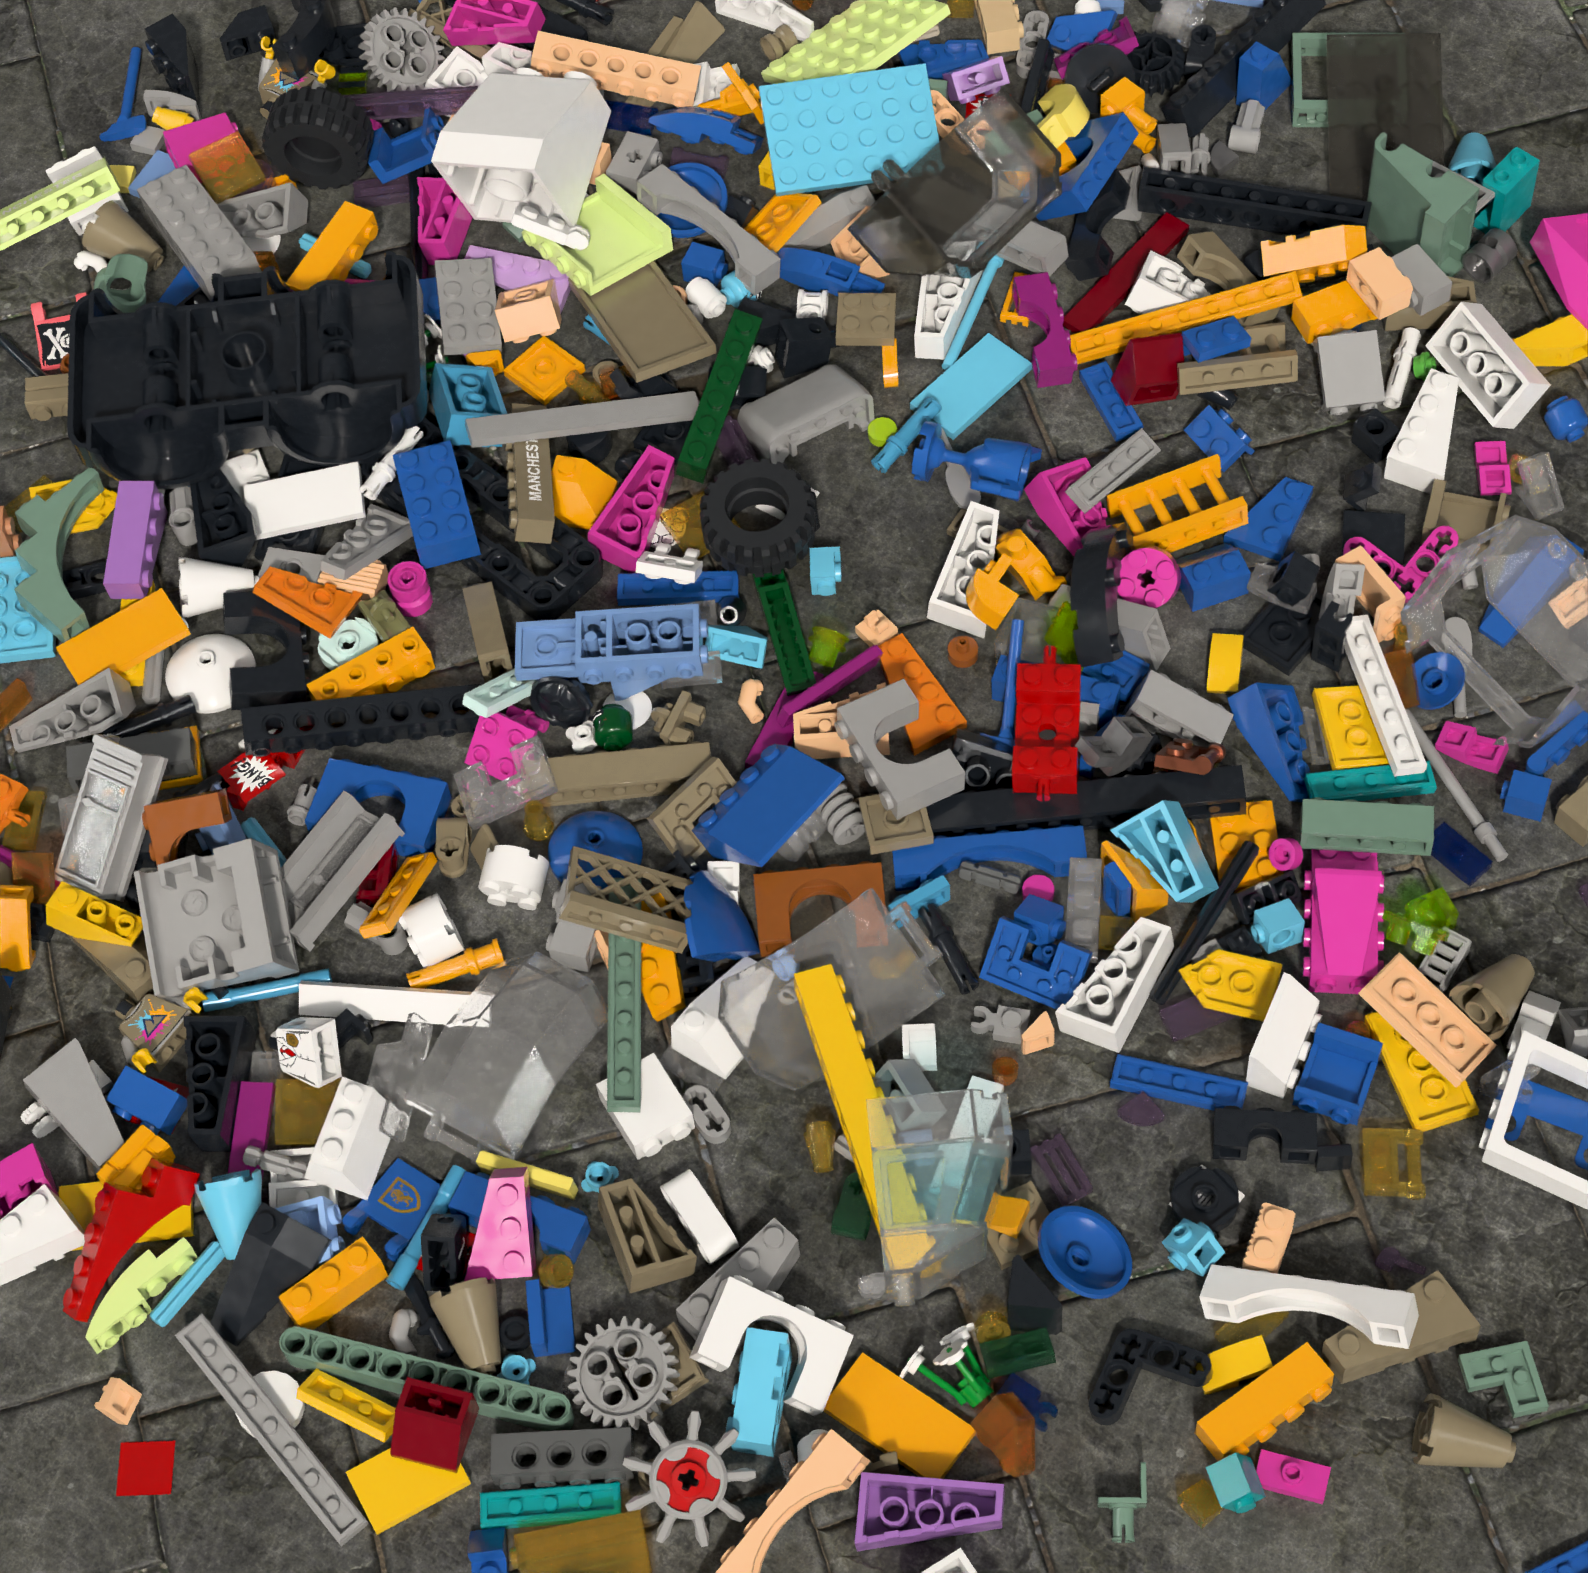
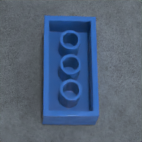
[392,440,481,569]

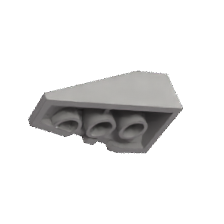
[216,182,308,238]
[782,185,877,250]
[9,668,136,753]

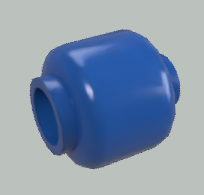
[1544,396,1588,443]

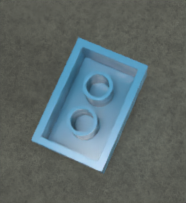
[429,363,507,447]

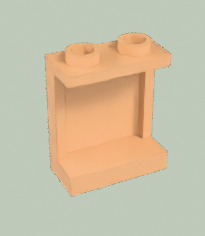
[1335,545,1406,643]

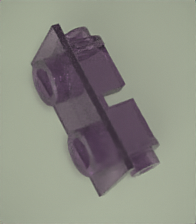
[717,416,760,466]

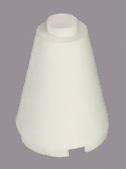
[178,557,259,618]

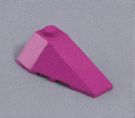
[1024,457,1108,557]

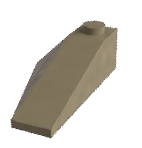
[65,933,157,1004]

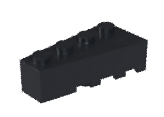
[183,1016,257,1152]

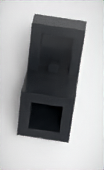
[609,368,679,400]
[566,399,613,465]

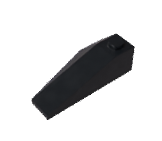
[318,23,393,67]

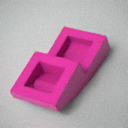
[1474,441,1512,496]
[1435,721,1509,774]

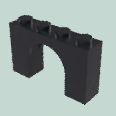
[223,592,311,710]

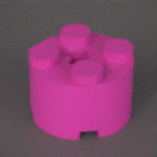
[1117,546,1181,608]

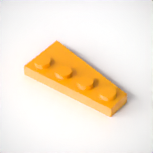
[641,887,686,1022]

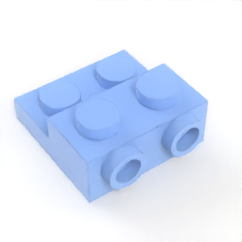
[275,1196,346,1270]

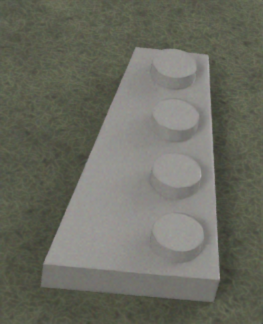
[321,504,413,580]

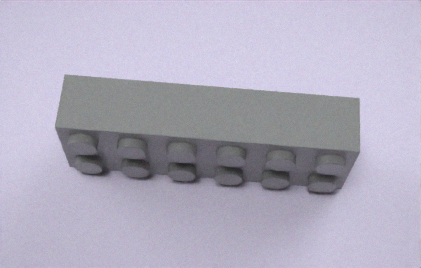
[136,165,261,301]

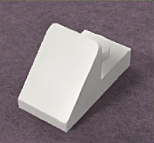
[1507,991,1561,1049]

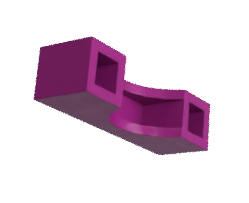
[1012,272,1078,388]

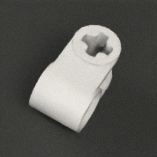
[796,289,829,321]

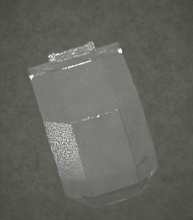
[718,888,946,1091]
[404,952,608,1167]

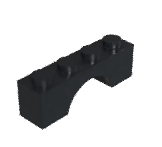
[1065,169,1131,281]

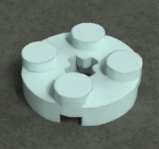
[318,617,379,670]

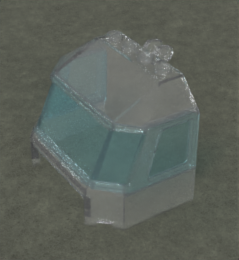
[857,1089,1013,1306]

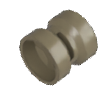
[760,24,798,61]

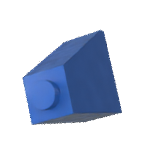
[1236,41,1292,110]

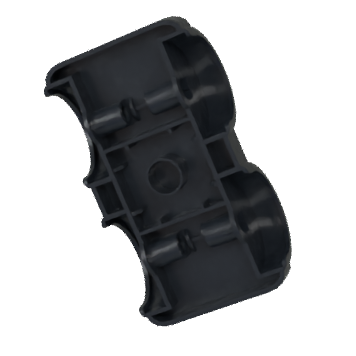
[67,251,427,489]

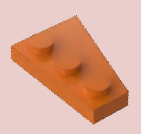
[252,566,363,639]

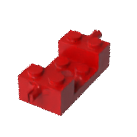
[1012,646,1081,802]

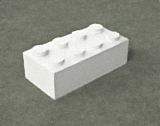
[1425,302,1551,429]

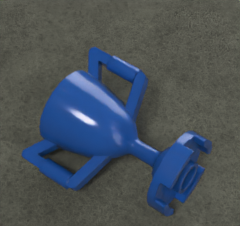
[912,421,1042,501]

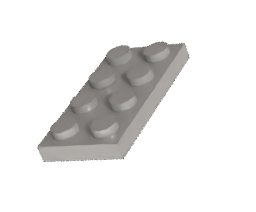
[435,258,502,355]

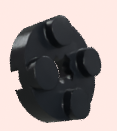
[1170,1166,1239,1233]

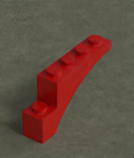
[63,1158,200,1322]

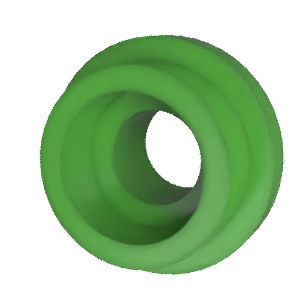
[1413,352,1437,381]

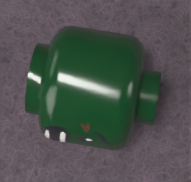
[593,704,633,752]

